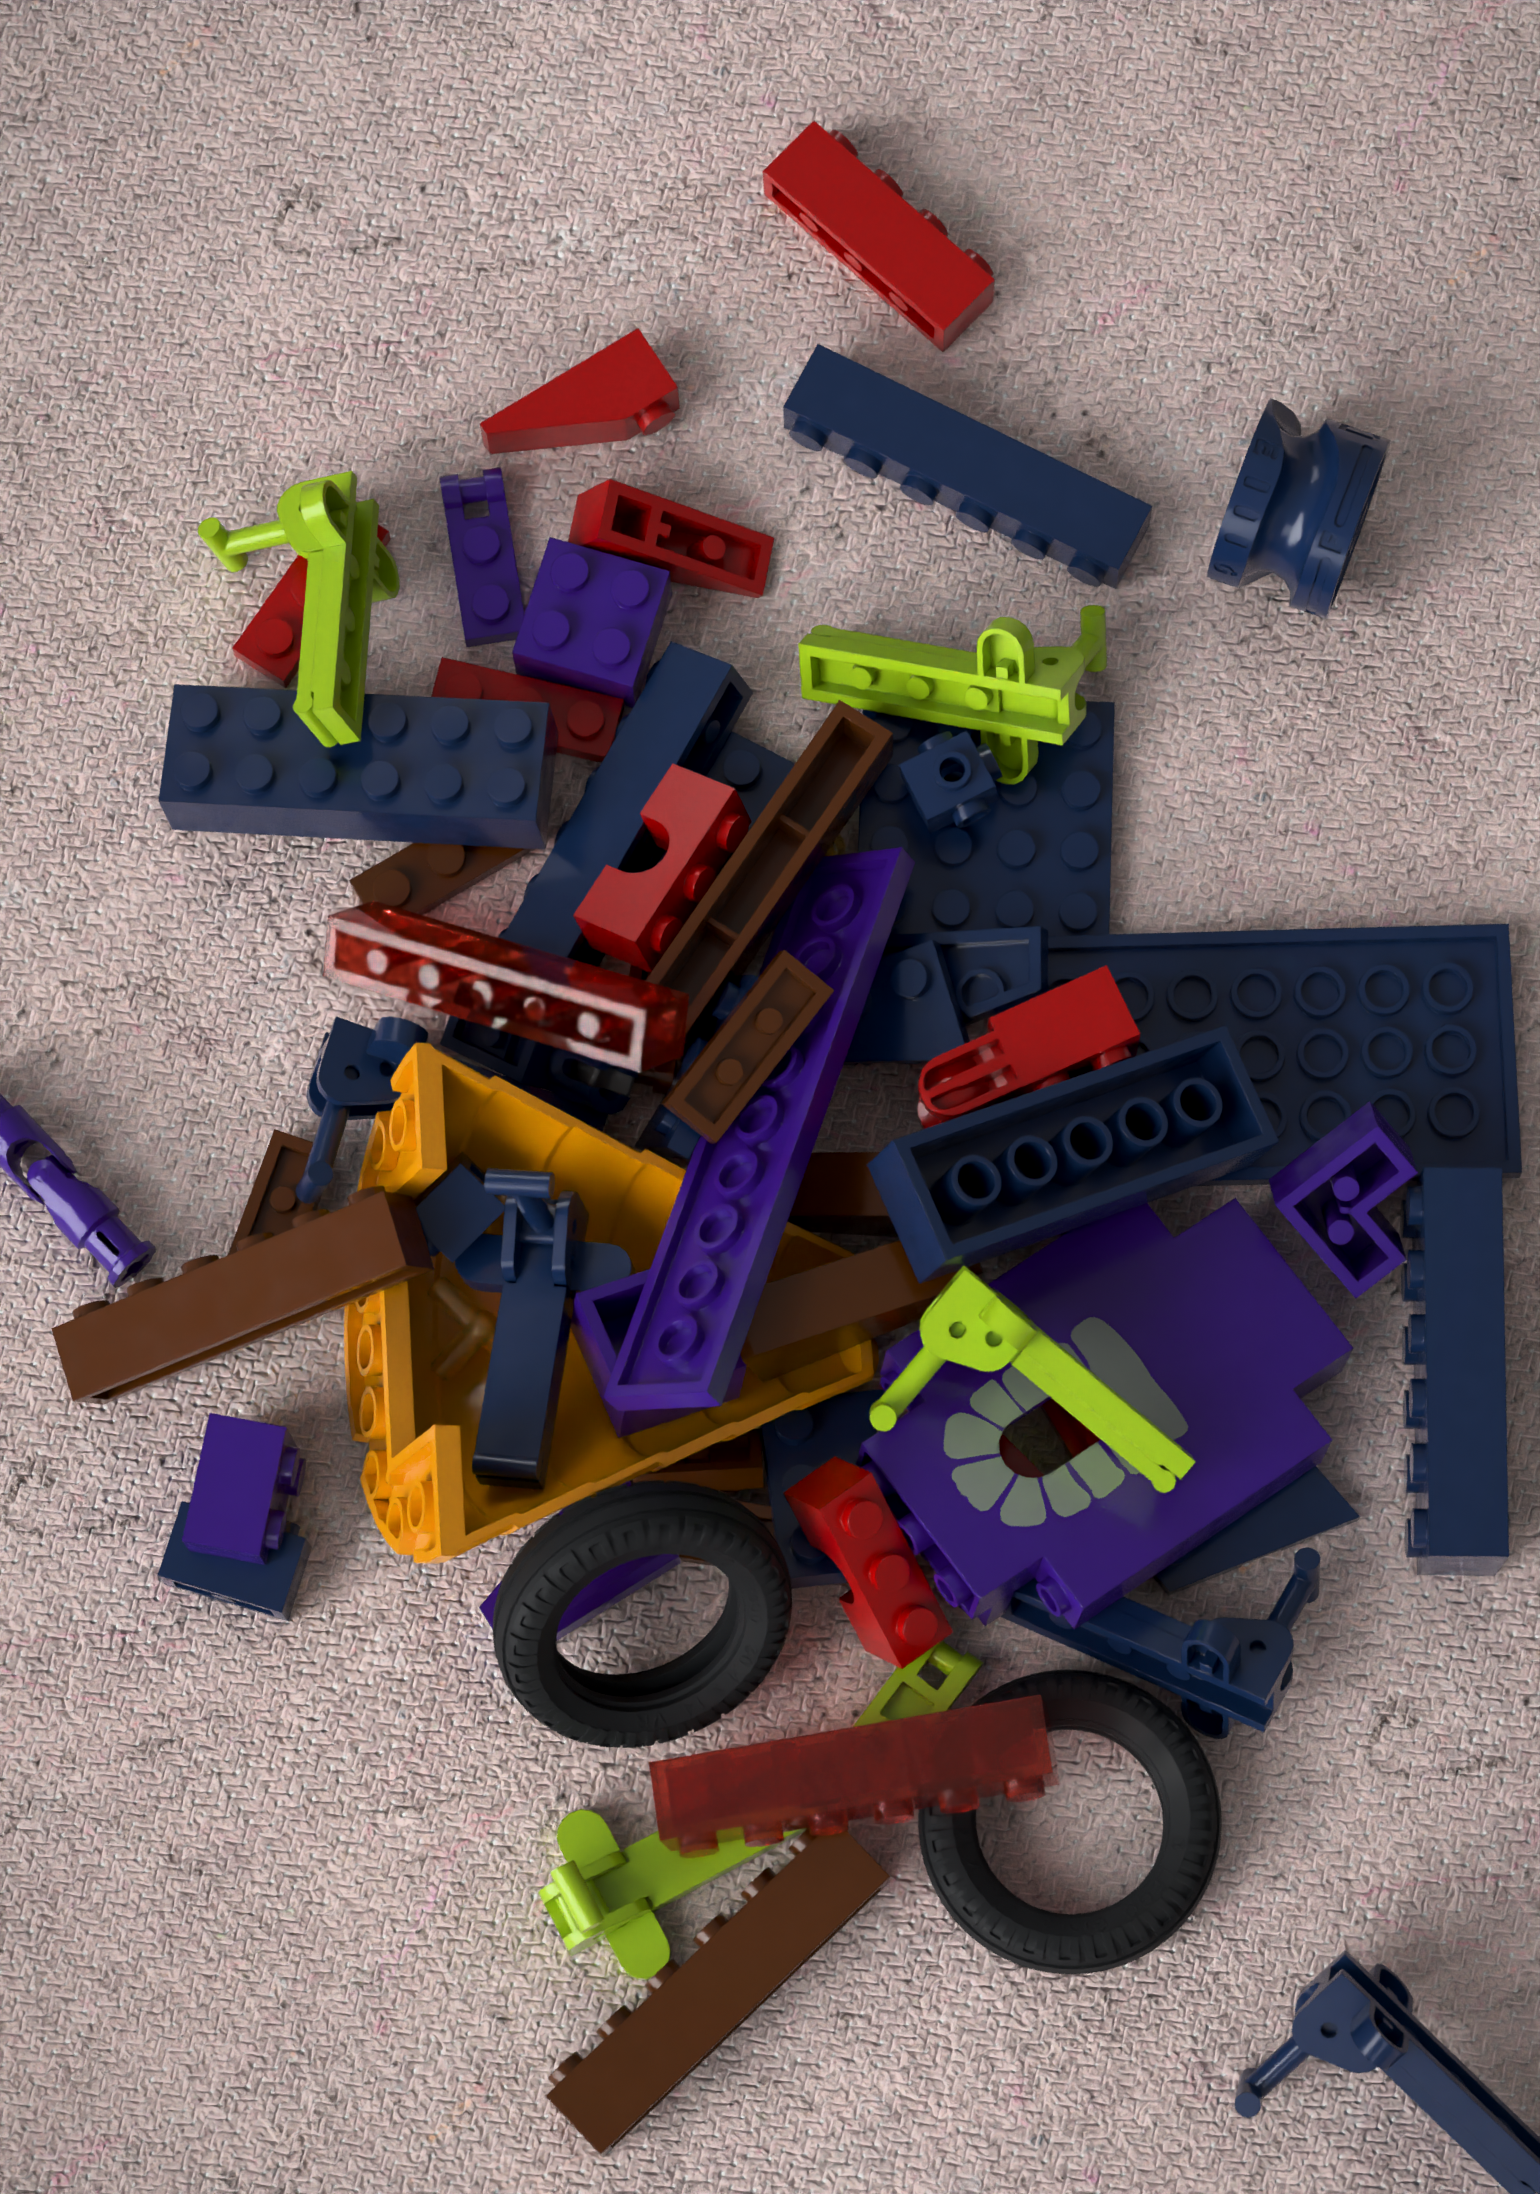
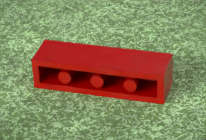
[763,120,995,352]

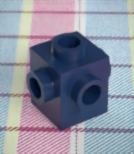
[899,731,1003,834]

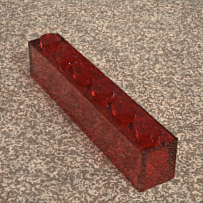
[323,901,689,1073]
[649,1694,1060,1858]

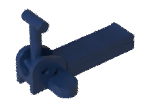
[296,1017,608,1204]
[455,1167,636,1489]
[1000,1547,1321,1739]
[1234,1950,1540,2194]

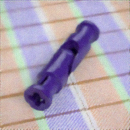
[0,1094,157,1288]

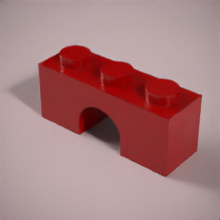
[573,763,752,973]
[783,1456,953,1669]

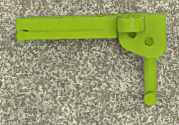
[198,471,400,747]
[798,605,1107,784]
[870,1265,1195,1493]
[538,1755,832,1981]

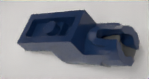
[440,985,639,1115]

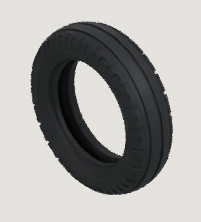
[493,1480,792,1748]
[918,1670,1222,1974]

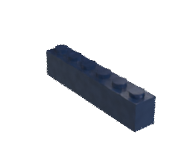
[783,344,1152,589]
[488,641,753,1015]

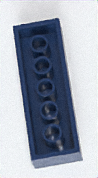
[159,684,558,849]
[867,1025,1279,1284]
[1400,1167,1509,1576]

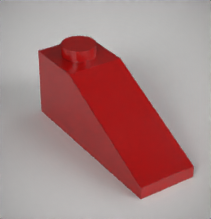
[480,328,680,454]
[568,479,774,598]

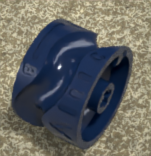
[1207,398,1391,619]

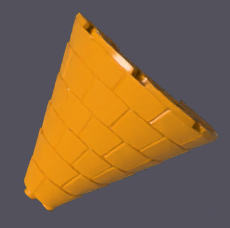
[344,1042,879,1564]

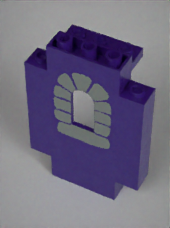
[855,1198,1353,1630]

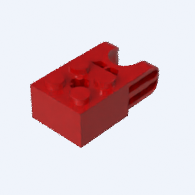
[917,965,1140,1129]

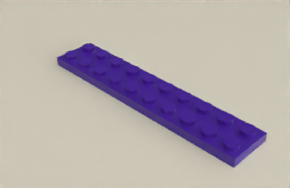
[603,847,915,1411]

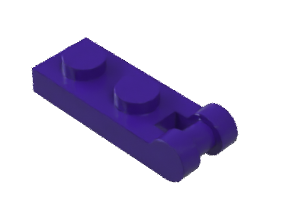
[439,467,524,648]

